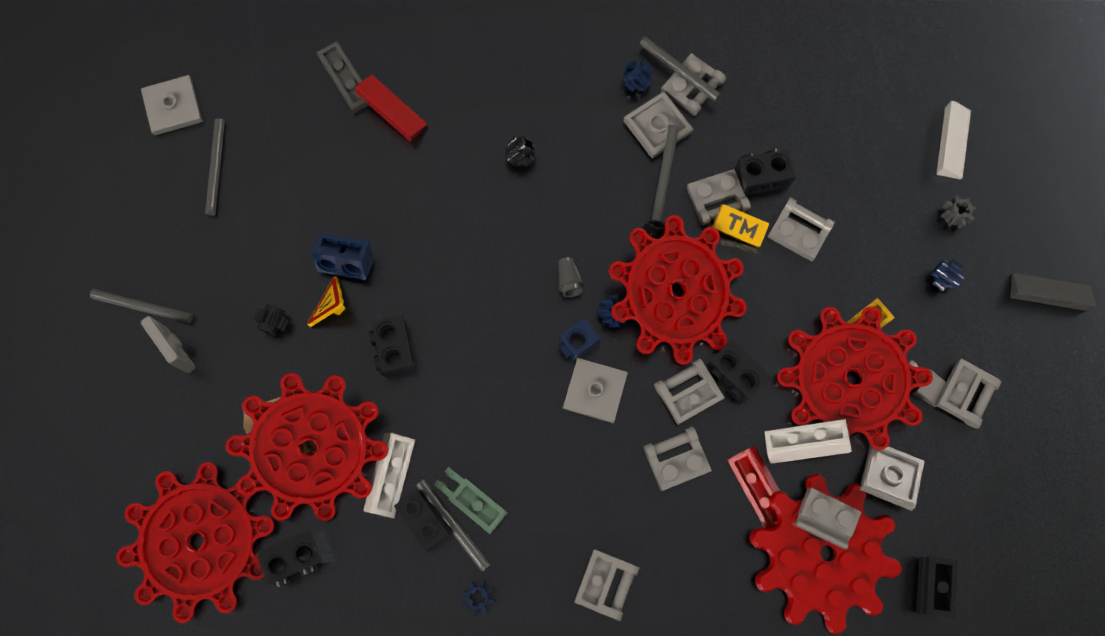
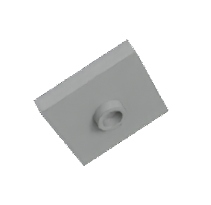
[141,75,203,136]
[623,92,693,158]
[141,316,196,373]
[563,358,628,424]
[860,445,925,511]

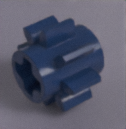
[623,60,653,92]
[931,258,965,291]
[598,295,627,328]
[461,580,495,616]

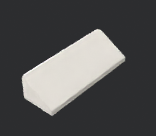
[936,101,971,179]
[764,419,852,463]
[364,433,415,519]

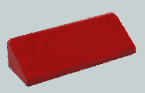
[355,75,427,142]
[727,446,780,529]

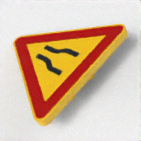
[307,276,346,327]

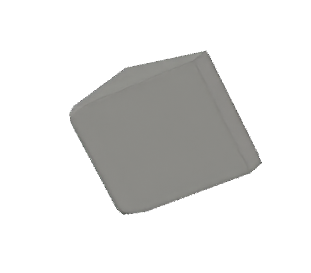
[912,369,946,407]

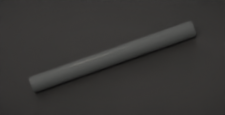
[640,36,721,102]
[205,119,225,216]
[651,125,679,221]
[90,289,193,324]
[416,479,490,572]

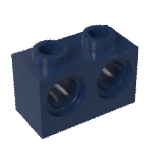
[311,232,374,280]

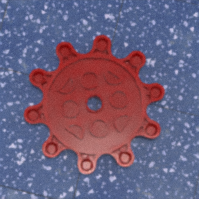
[609,215,747,365]
[777,306,933,450]
[225,373,388,521]
[116,462,274,623]
[750,474,902,634]

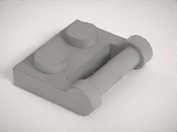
[661,53,726,115]
[686,169,751,226]
[768,197,835,261]
[935,358,1001,429]
[654,359,724,425]
[643,426,712,492]
[574,549,640,621]

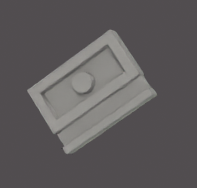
[793,488,861,549]

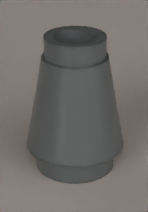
[558,257,584,297]

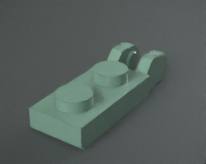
[434,467,507,535]

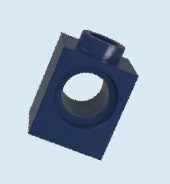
[558,318,600,361]

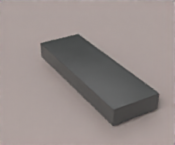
[316,41,368,114]

